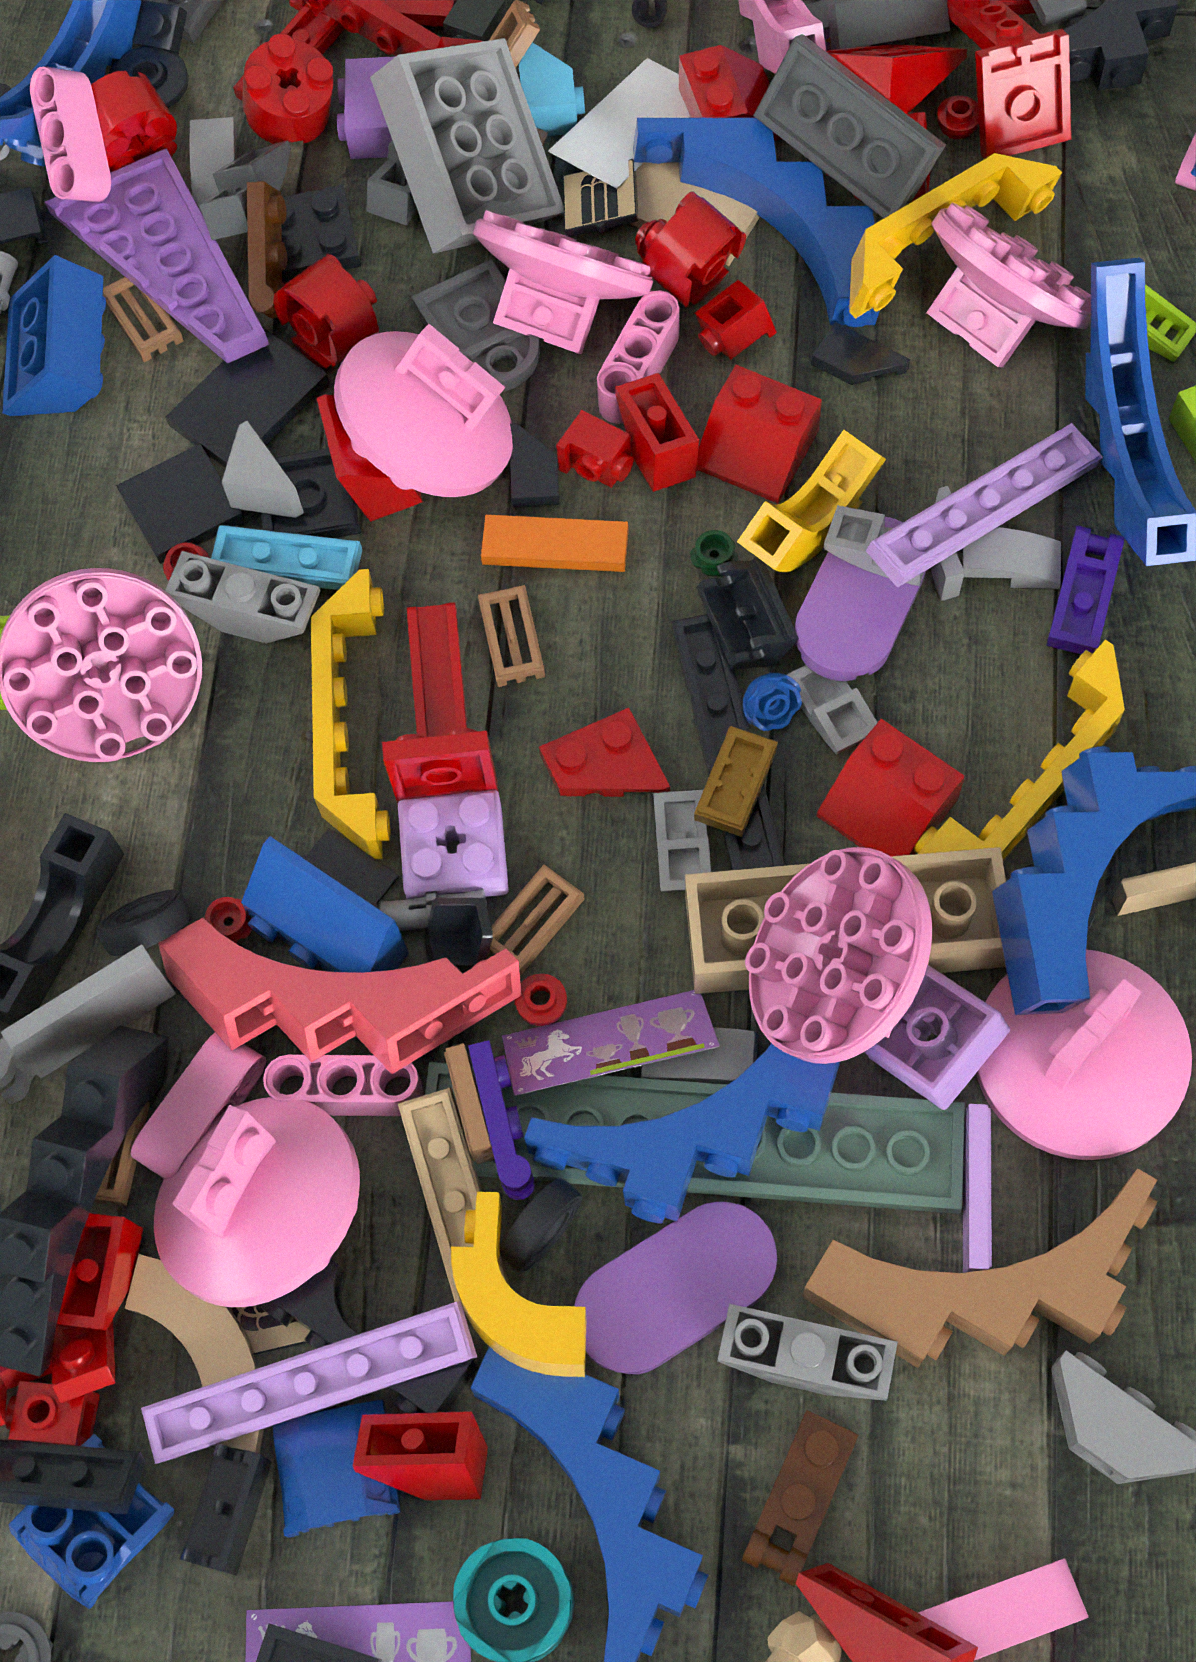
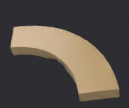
[125,1254,264,1454]

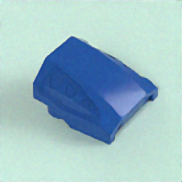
[273,1399,401,1538]
[8,1434,174,1609]

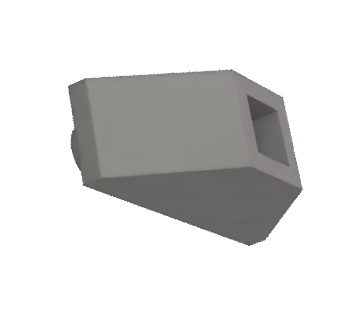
[165,551,320,644]
[717,1304,898,1401]
[1051,1351,1196,1484]

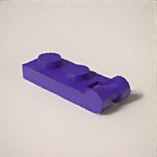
[1046,525,1125,654]
[468,1040,535,1200]

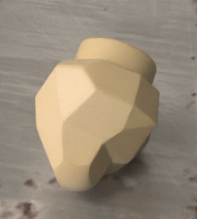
[765,1611,842,1662]

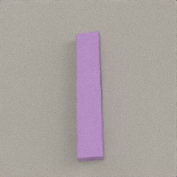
[866,423,1103,588]
[141,1302,477,1464]

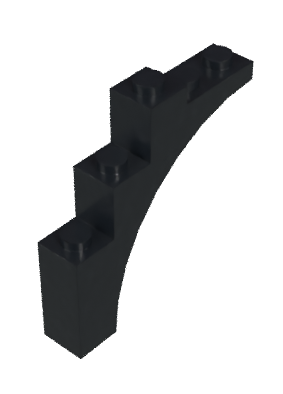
[1063,0,1179,91]
[0,1025,169,1376]

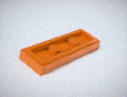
[481,515,629,572]

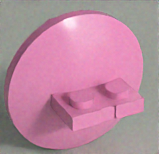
[926,202,1091,367]
[473,210,654,354]
[334,324,513,497]
[0,568,202,762]
[745,847,932,1064]
[976,950,1192,1160]
[154,1097,360,1307]

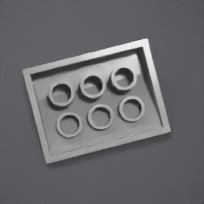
[370,38,564,254]

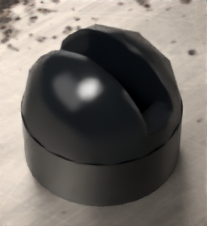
[632,0,668,28]

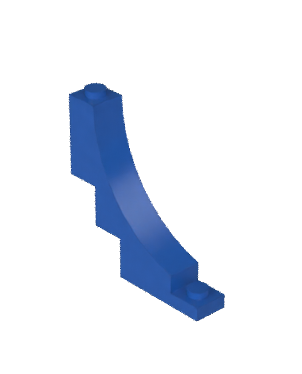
[633,118,880,327]

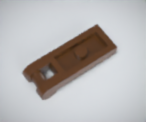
[247,181,287,321]
[741,1410,859,1587]

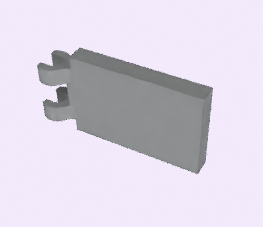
[0,944,176,1104]

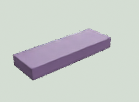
[963,1104,992,1273]

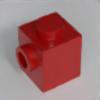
[5,1381,100,1446]

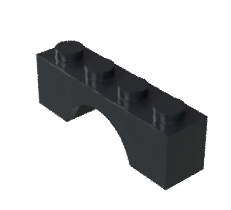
[0,813,124,1025]
[260,1259,478,1413]

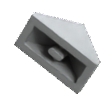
[222,421,304,518]

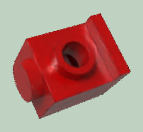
[695,280,777,360]
[556,410,634,488]

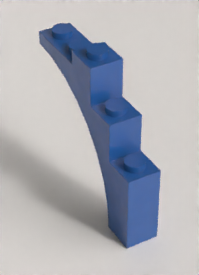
[0,0,142,166]
[1085,257,1196,566]
[992,746,1196,1015]
[524,1043,840,1223]
[471,1347,709,1662]

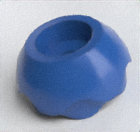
[743,673,802,731]

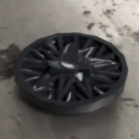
[109,46,189,109]

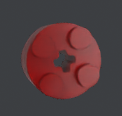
[242,34,333,144]
[91,71,177,173]
[642,191,746,307]
[273,254,379,368]

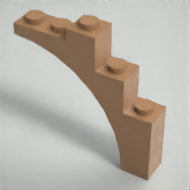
[802,1168,1158,1368]

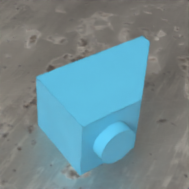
[519,42,585,136]

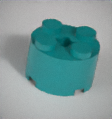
[453,1538,575,1662]

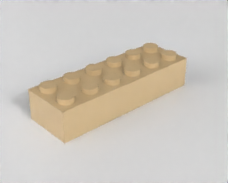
[685,847,1006,994]

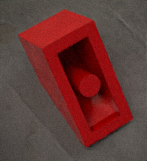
[615,373,699,492]
[57,1213,143,1331]
[353,1411,488,1501]

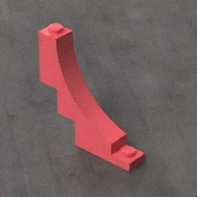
[158,918,522,1074]

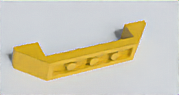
[849,153,1062,319]
[311,569,391,859]
[914,640,1125,861]

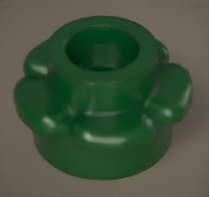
[690,530,738,577]

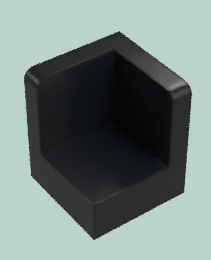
[424,897,493,974]

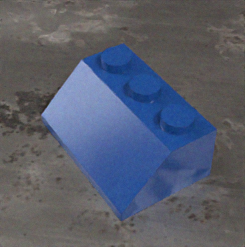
[3,255,106,416]
[241,836,409,973]

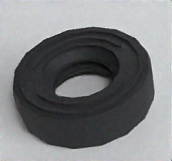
[96,889,191,956]
[499,1179,582,1272]

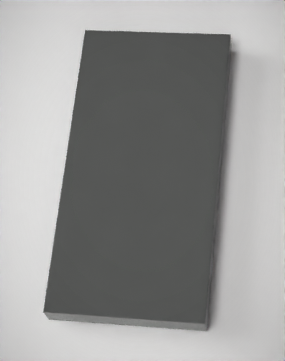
[753,34,946,218]

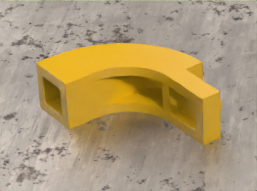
[737,430,886,572]
[451,1192,587,1377]

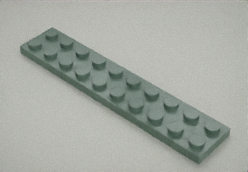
[425,1062,965,1214]

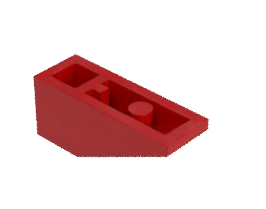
[796,1563,978,1662]

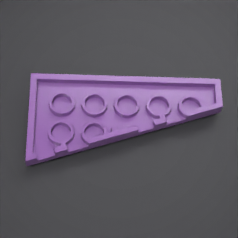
[45,148,269,363]

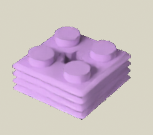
[398,790,509,899]
[865,965,1010,1110]

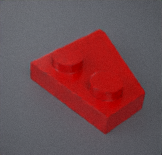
[539,708,670,797]

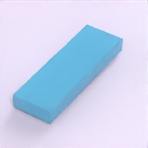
[211,525,362,590]

